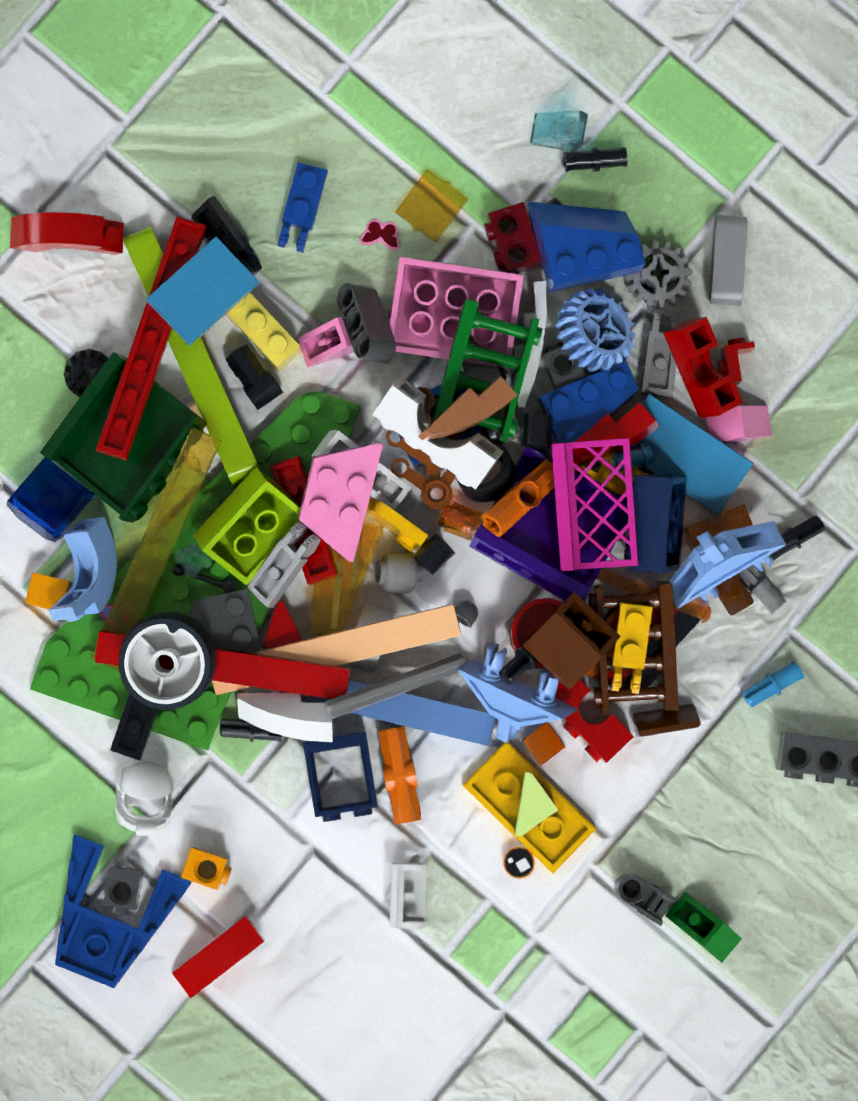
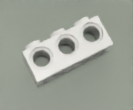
[311,430,412,511]

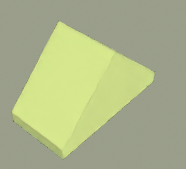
[514,772,558,836]

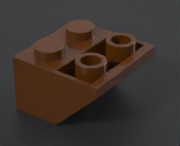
[522,592,621,690]

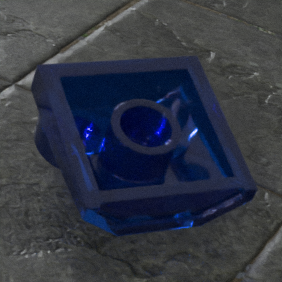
[6,457,95,543]

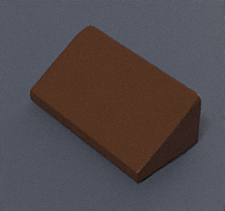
[716,574,754,616]
[633,704,701,737]

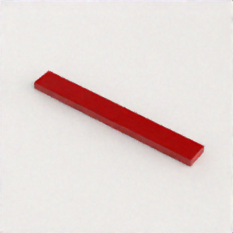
[96,216,207,461]
[95,630,351,699]

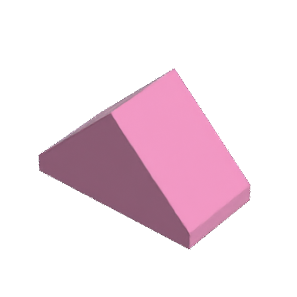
[297,317,353,367]
[706,405,772,443]

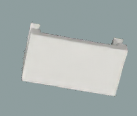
[390,863,427,929]

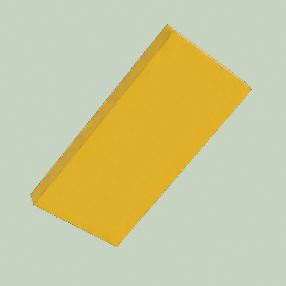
[462,742,597,874]

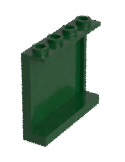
[40,352,207,523]

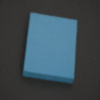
[146,237,259,346]

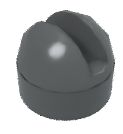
[455,600,478,628]

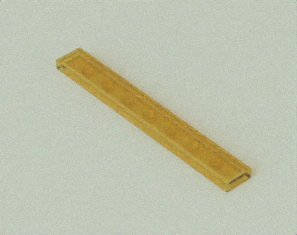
[90,427,222,671]

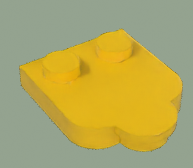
[366,497,428,553]

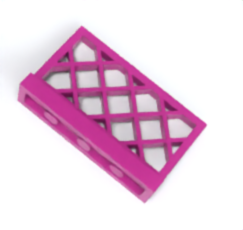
[552,438,639,571]

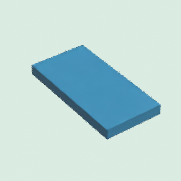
[630,393,754,515]

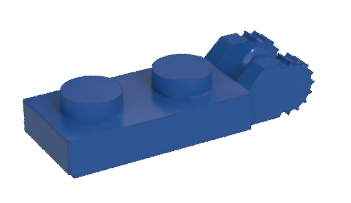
[278,162,328,253]

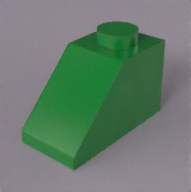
[665,892,742,963]

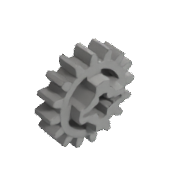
[624,241,693,309]

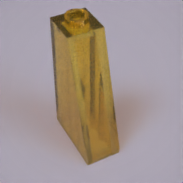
[309,524,384,637]

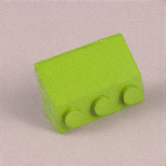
[193,466,301,586]

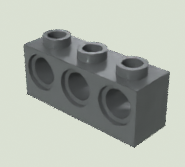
[776,732,858,787]

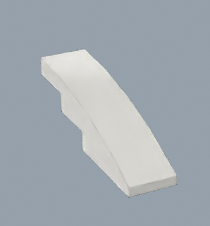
[513,281,547,412]

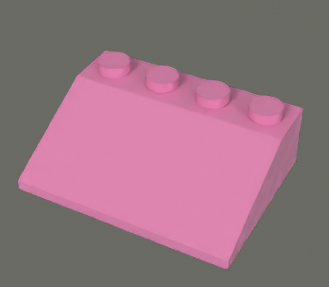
[389,257,524,369]

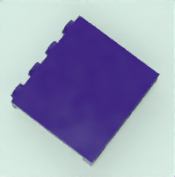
[469,447,628,600]

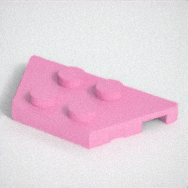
[298,442,383,562]

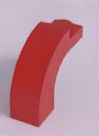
[10,212,124,255]

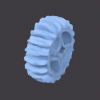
[555,288,636,372]

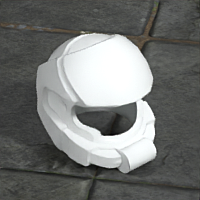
[116,761,173,836]

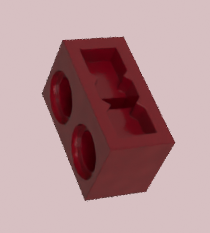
[484,202,542,274]

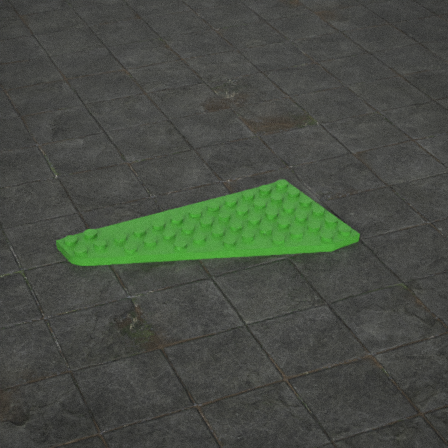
[30,392,361,751]

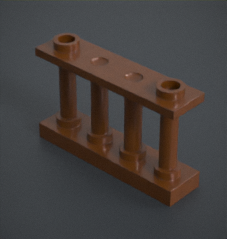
[589,581,679,715]

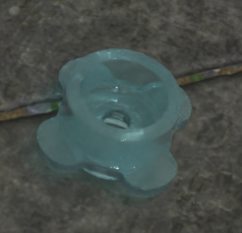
[174,541,212,578]

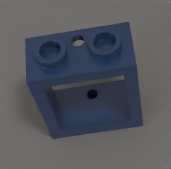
[303,732,378,822]

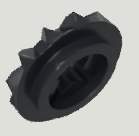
[63,349,108,397]

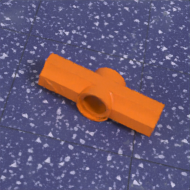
[481,459,555,537]
[378,726,421,824]

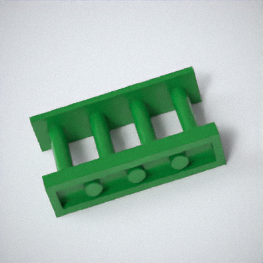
[431,299,543,442]

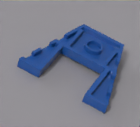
[55,834,192,989]

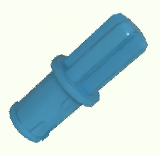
[742,661,804,707]

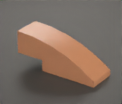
[418,376,517,441]

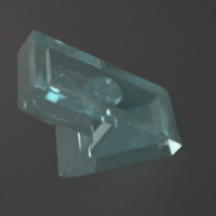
[530,110,588,152]

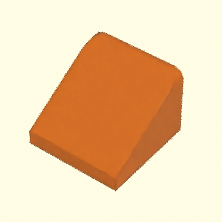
[522,722,565,766]

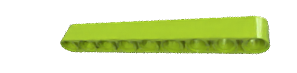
[122,225,260,486]

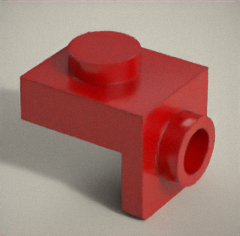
[717,338,755,385]

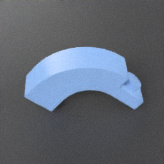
[48,516,117,622]

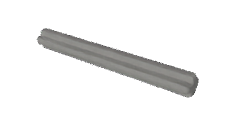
[324,654,467,719]

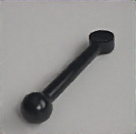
[172,563,235,593]

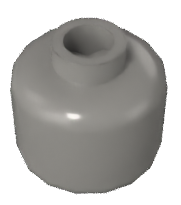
[375,552,423,593]

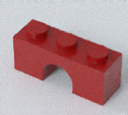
[663,317,743,418]
[555,680,634,763]

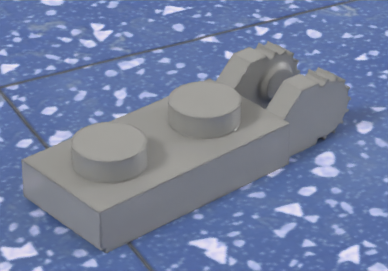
[641,309,680,398]
[247,522,321,608]

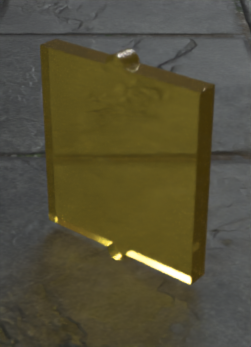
[395,169,468,243]

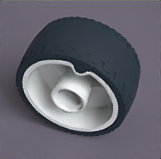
[118,612,217,710]

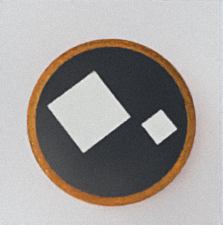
[503,847,535,879]

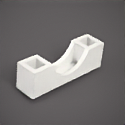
[373,377,504,489]

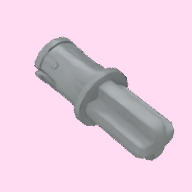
[738,565,786,614]

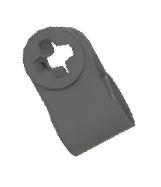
[615,873,677,926]

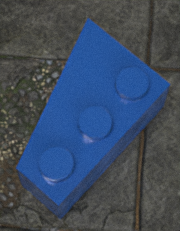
[538,361,639,443]

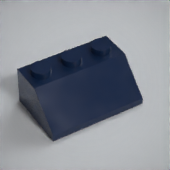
[624,474,687,574]

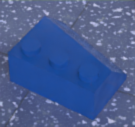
[527,202,645,293]

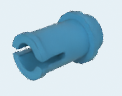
[612,443,654,472]

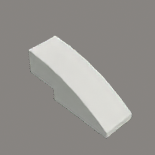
[237,693,333,742]

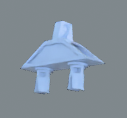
[669,521,786,609]
[457,644,578,743]

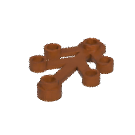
[386,387,467,510]

